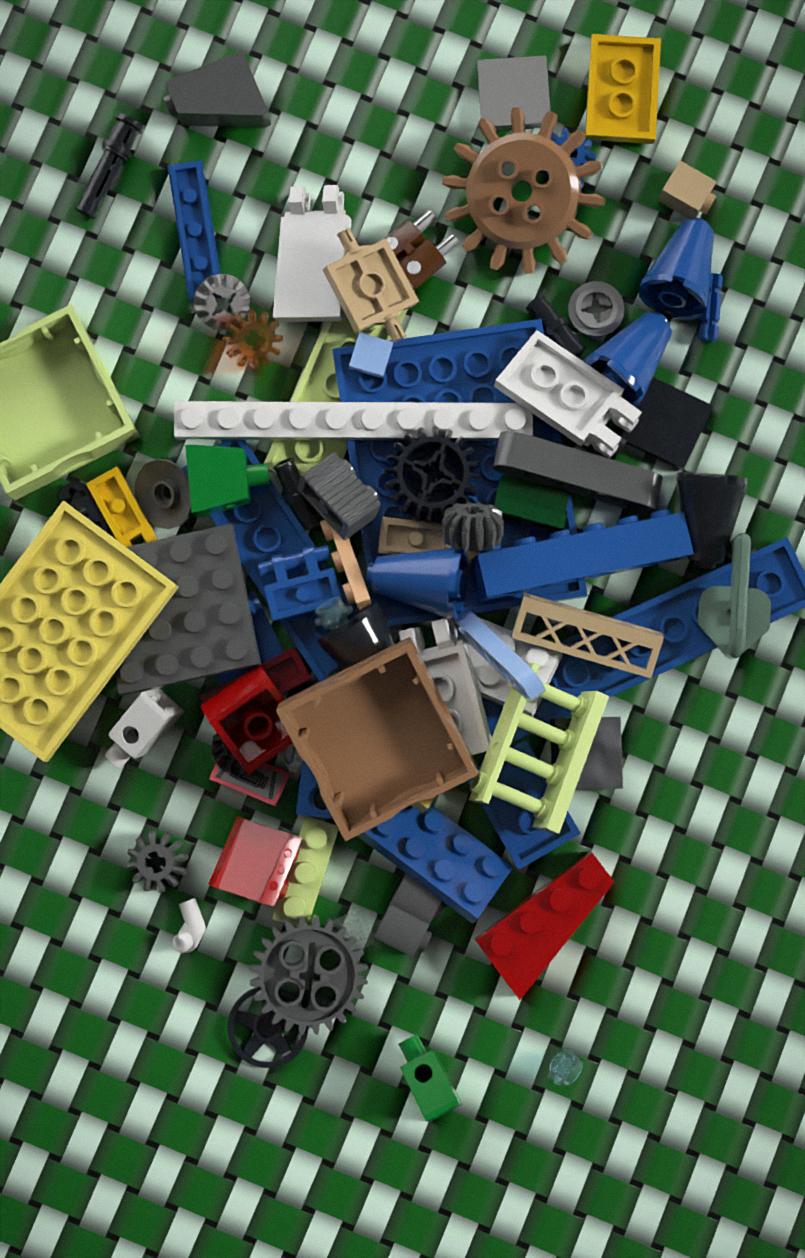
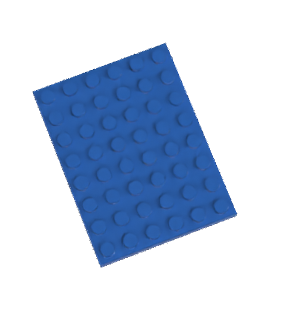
[332,319,588,627]

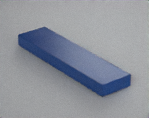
[167,160,223,303]

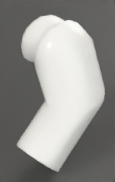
[172,898,206,953]

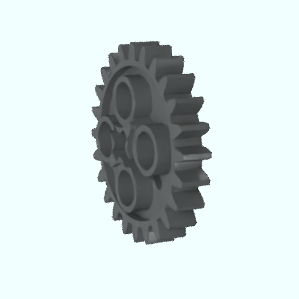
[250,915,368,1035]

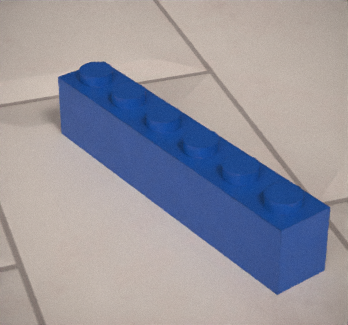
[471,509,694,602]

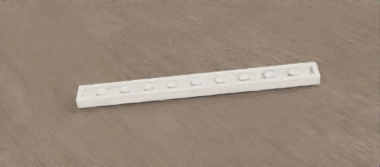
[174,401,533,441]

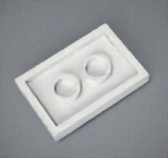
[456,617,563,717]

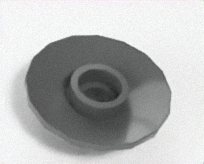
[135,459,191,529]

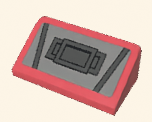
[209,763,291,806]

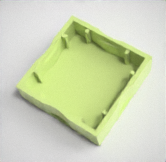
[0,304,141,500]

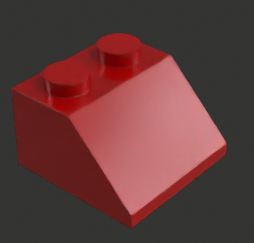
[201,665,293,775]

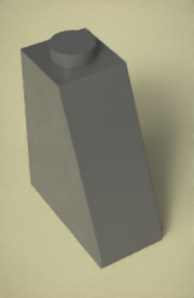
[162,50,271,128]

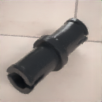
[526,294,586,358]
[273,457,321,531]

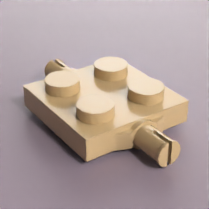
[323,228,419,343]

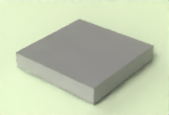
[477,55,550,130]

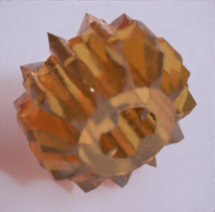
[222,309,283,370]

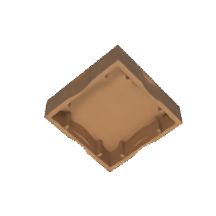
[276,637,478,841]

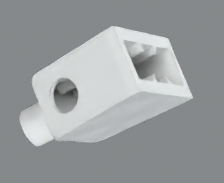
[105,688,185,768]

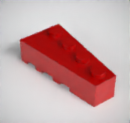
[474,852,614,1000]

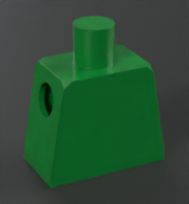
[185,444,270,518]
[398,1034,463,1122]

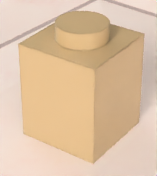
[658,161,717,219]

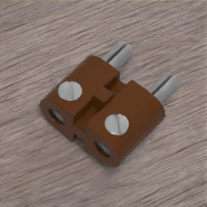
[383,210,459,291]

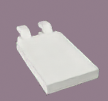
[273,185,352,322]
[494,330,642,459]
[399,618,492,755]

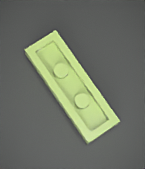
[272,815,339,926]

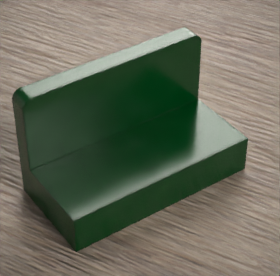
[493,475,570,533]

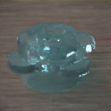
[315,597,353,629]
[548,1048,583,1086]

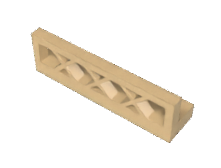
[511,592,664,678]

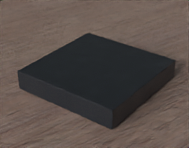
[621,377,714,471]
[550,717,623,790]

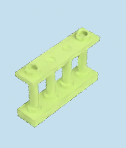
[469,662,609,834]

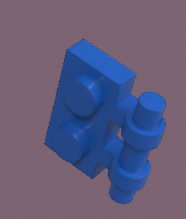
[258,545,343,622]

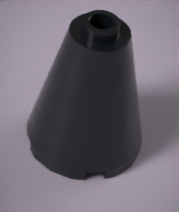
[676,472,748,569]
[318,603,395,670]

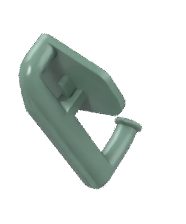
[698,533,771,659]

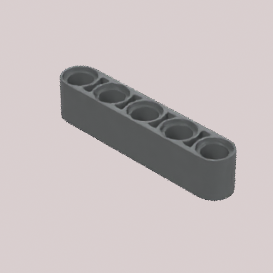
[493,431,663,513]

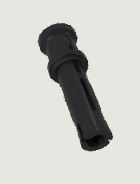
[75,113,145,219]

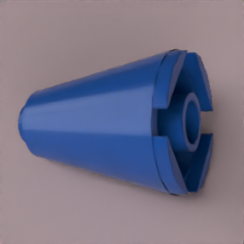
[639,218,714,320]
[583,312,672,407]
[366,548,468,620]

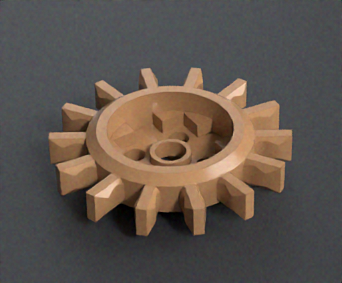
[442,107,605,274]

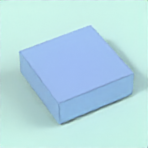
[349,332,393,378]

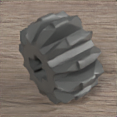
[442,502,504,553]
[126,831,188,893]

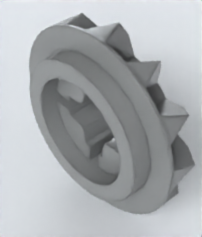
[194,274,250,331]
[568,281,624,338]

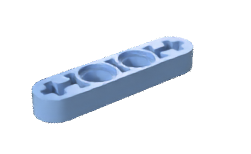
[454,610,546,702]

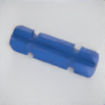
[698,273,723,343]

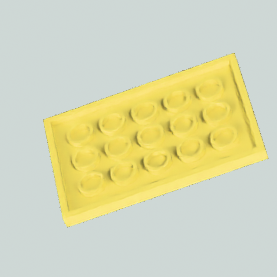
[0,501,179,762]

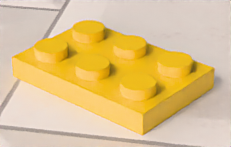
[585,34,661,144]

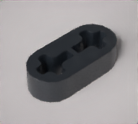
[60,482,110,535]

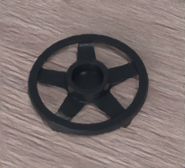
[227,987,309,1068]

